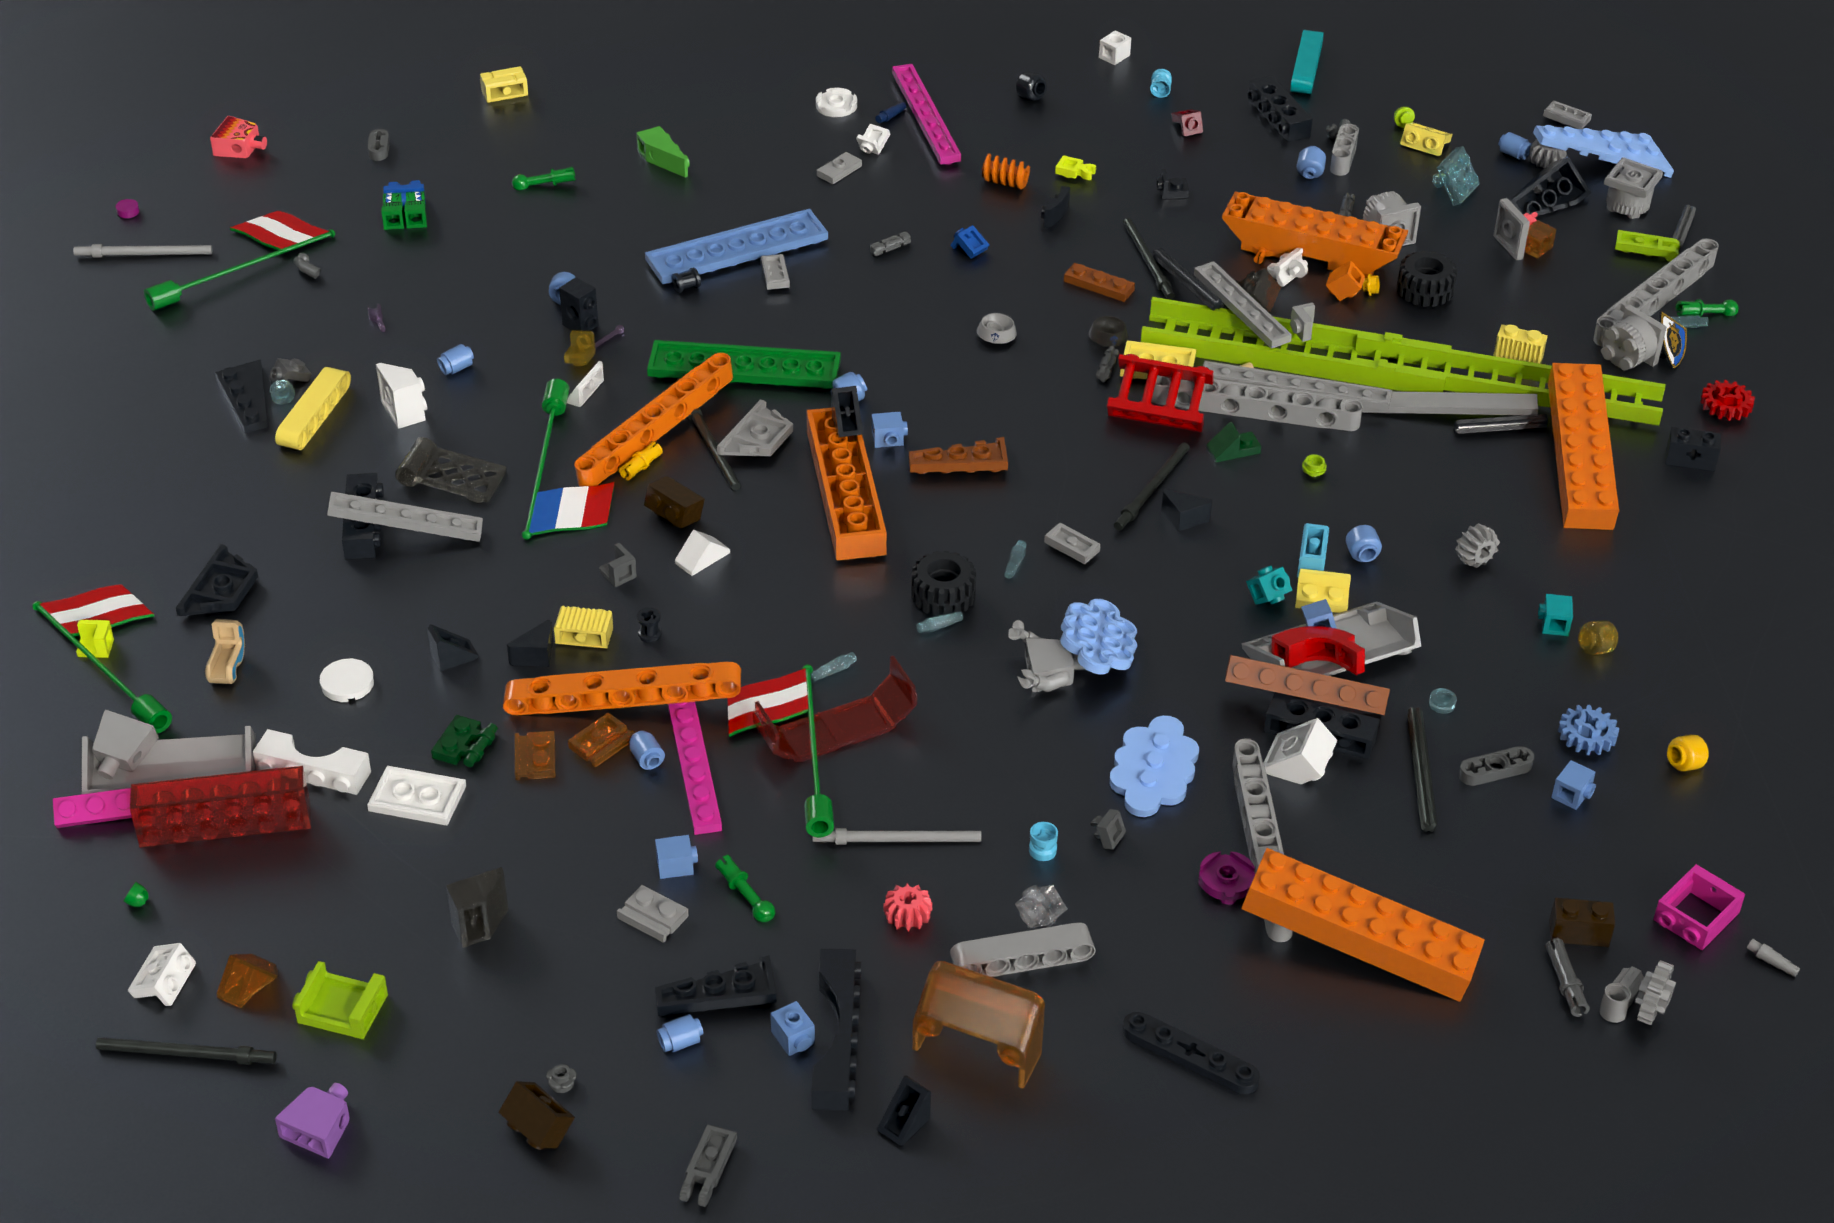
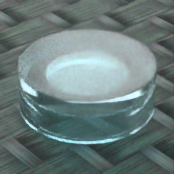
[269,380,295,405]
[1429,688,1457,714]

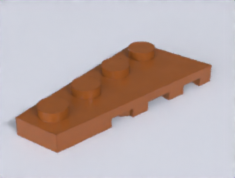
[909,437,1008,474]

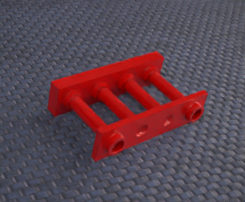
[1107,354,1214,432]

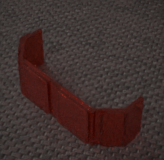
[753,656,917,763]

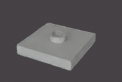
[1493,198,1530,261]

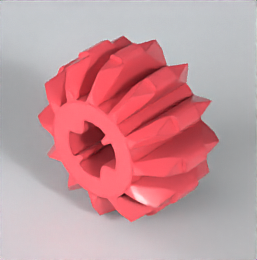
[883,882,932,932]

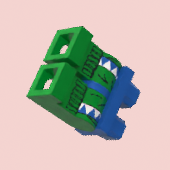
[381,180,427,230]

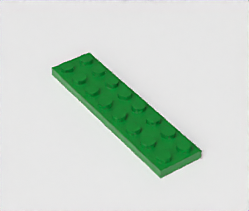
[647,340,841,389]

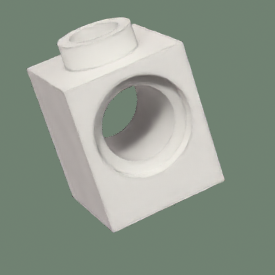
[1099,31,1131,65]

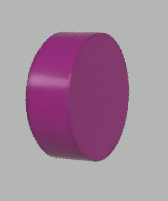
[116,199,139,218]

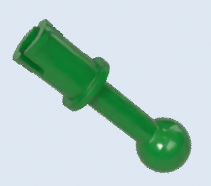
[512,167,576,190]
[1675,299,1739,318]
[715,855,775,922]

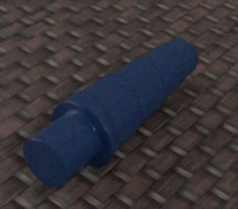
[875,102,906,123]

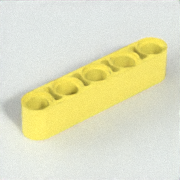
[275,367,351,450]

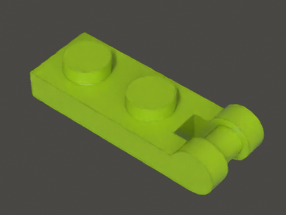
[1615,230,1680,262]

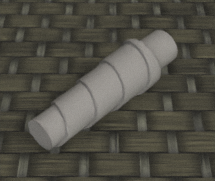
[1747,939,1800,977]

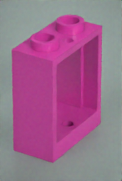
[1653,864,1745,950]

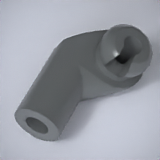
[1326,119,1351,139]
[294,253,321,279]

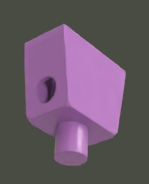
[275,1083,350,1159]

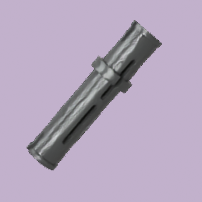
[1545,938,1590,1017]

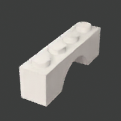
[253,729,371,795]

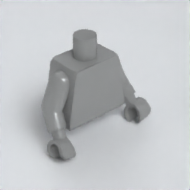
[1009,620,1085,692]

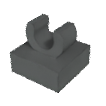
[1090,809,1126,850]

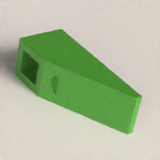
[636,126,690,177]

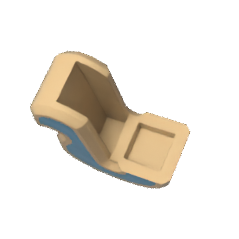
[205,619,245,684]

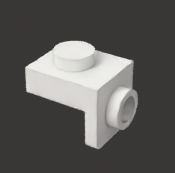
[856,124,890,155]

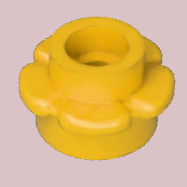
[1363,274,1380,296]

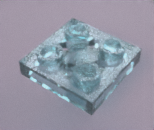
[1433,146,1480,206]

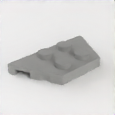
[717,399,793,456]

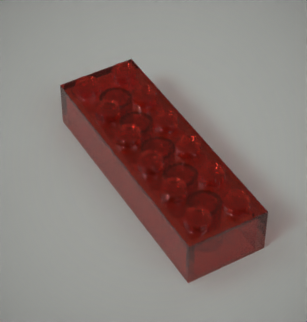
[130,766,311,847]

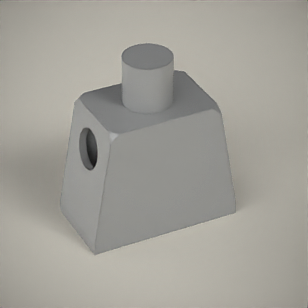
[92,709,159,780]

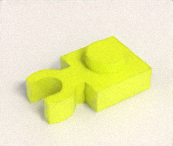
[1055,155,1096,180]

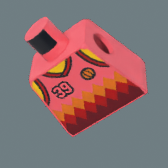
[210,116,267,158]

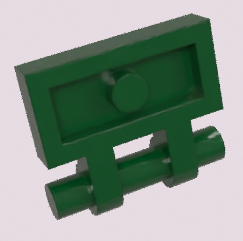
[431,714,498,767]

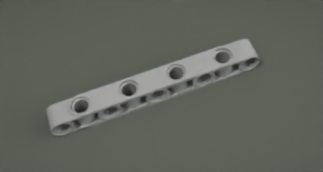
[1593,238,1719,347]
[1151,375,1363,431]
[1232,738,1293,942]

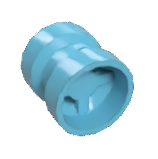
[1150,69,1172,98]
[1029,822,1058,861]

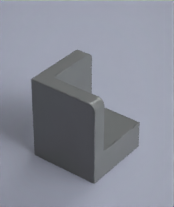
[599,543,637,587]

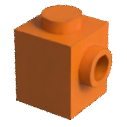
[1326,261,1365,301]

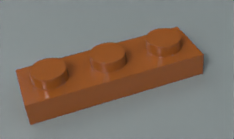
[1064,263,1135,302]

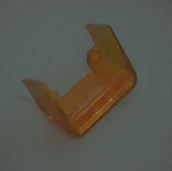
[913,961,1045,1088]

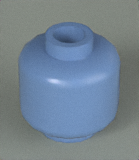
[1296,146,1326,179]
[549,272,575,305]
[830,372,867,401]
[1345,525,1382,562]

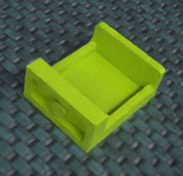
[292,961,388,1040]

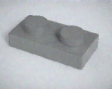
[1044,523,1100,564]

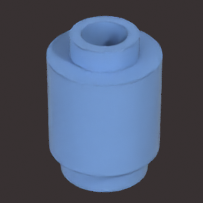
[1498,132,1532,160]
[437,344,474,375]
[630,731,665,770]
[656,1014,703,1052]

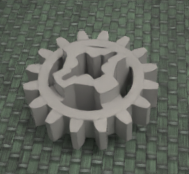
[1635,960,1676,1025]

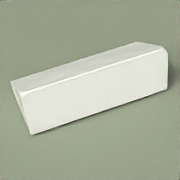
[567,361,604,407]

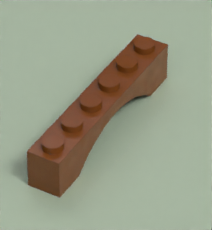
[1224,655,1390,715]

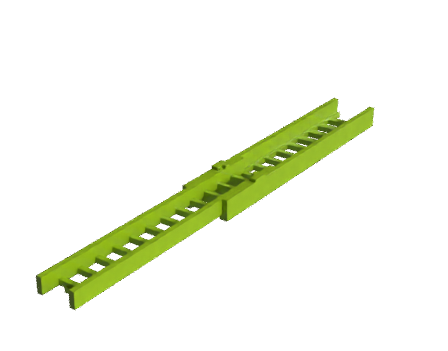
[1141,297,1666,426]

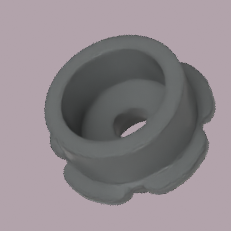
[546,1064,577,1093]

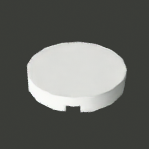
[816,88,857,117]
[320,658,374,702]

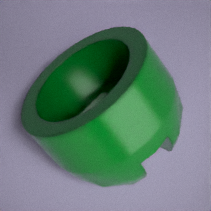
[123,882,149,907]

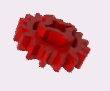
[1700,380,1755,421]

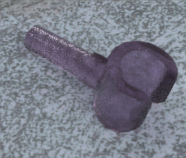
[367,304,386,332]

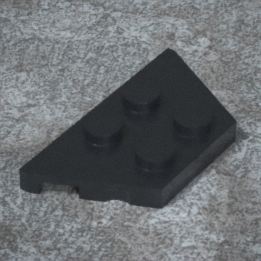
[176,544,258,616]

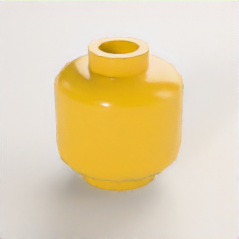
[1667,734,1709,772]

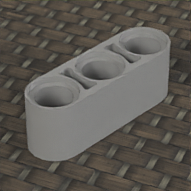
[1330,124,1359,176]

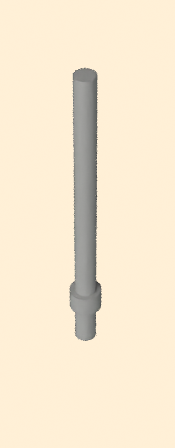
[73,244,212,258]
[813,828,981,845]

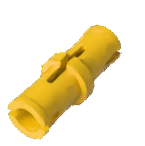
[619,442,663,480]

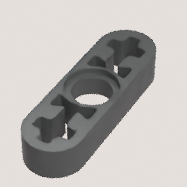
[1459,746,1534,786]

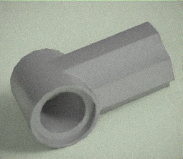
[1599,966,1644,1023]

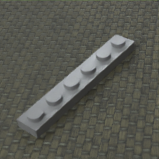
[1194,261,1292,349]
[327,492,483,542]

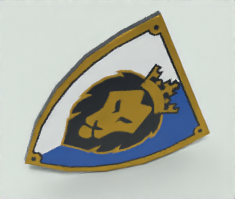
[1659,311,1687,369]

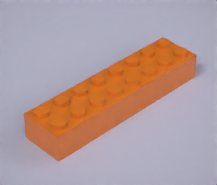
[1548,363,1619,530]
[807,408,887,560]
[1241,848,1485,1002]

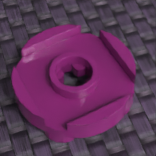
[1198,851,1255,905]

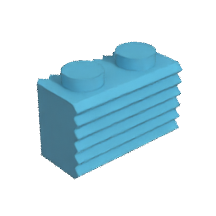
[1297,523,1329,578]

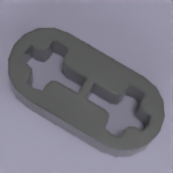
[368,129,390,161]

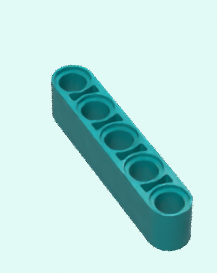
[1290,30,1324,94]

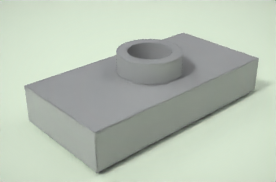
[1543,101,1592,129]
[817,152,862,184]
[761,254,790,290]

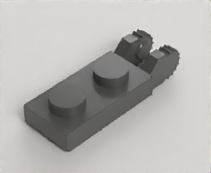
[679,1125,737,1207]

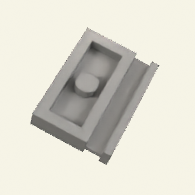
[617,885,689,943]

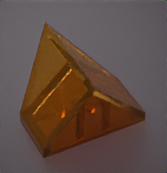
[216,954,278,1008]

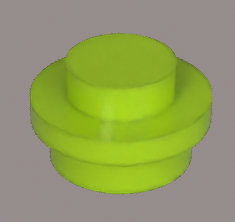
[1394,107,1415,128]
[1302,454,1327,477]

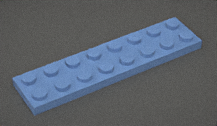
[645,209,828,284]

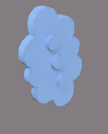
[1060,599,1137,674]
[1109,715,1199,817]

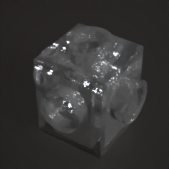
[1015,885,1067,928]

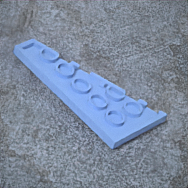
[1533,125,1674,178]

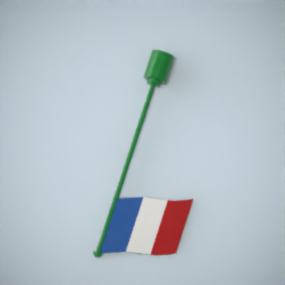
[522,379,615,540]

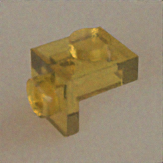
[564,330,596,366]

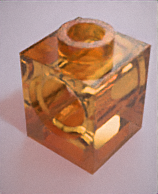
[1524,220,1556,259]

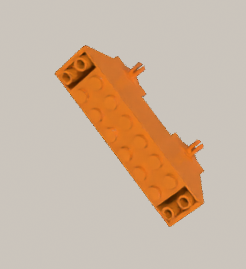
[1222,191,1408,278]

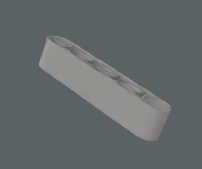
[950,923,1096,981]

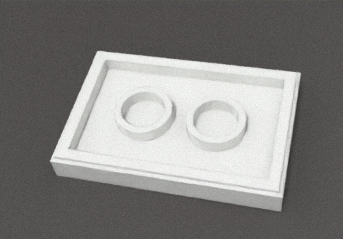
[367,766,466,826]

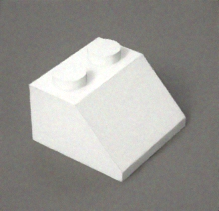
[376,363,427,429]
[1264,718,1337,784]

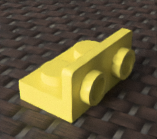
[1400,122,1453,156]
[1295,569,1351,613]

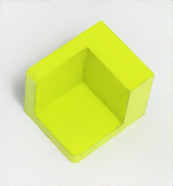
[76,620,114,658]

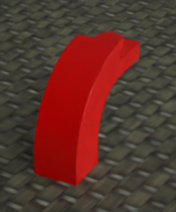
[1272,626,1365,675]

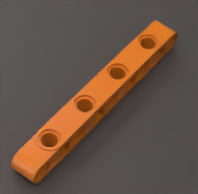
[574,353,733,487]
[503,662,741,715]

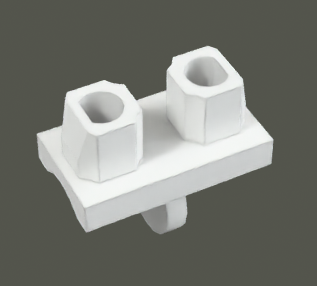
[1267,248,1308,287]

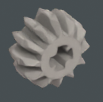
[1529,139,1567,169]
[1455,523,1500,568]

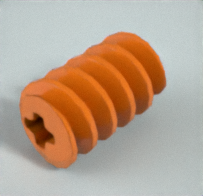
[982,153,1030,190]

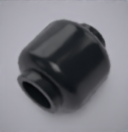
[1016,72,1047,101]

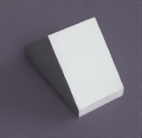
[675,529,730,576]

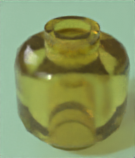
[1578,620,1618,655]

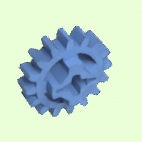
[1558,705,1619,755]

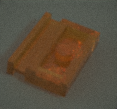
[568,713,635,767]
[515,731,556,780]

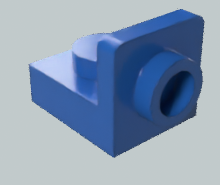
[950,225,990,259]

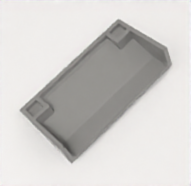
[1242,601,1421,676]
[82,726,256,813]

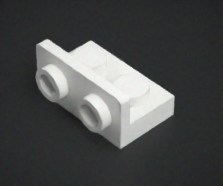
[128,943,196,1006]

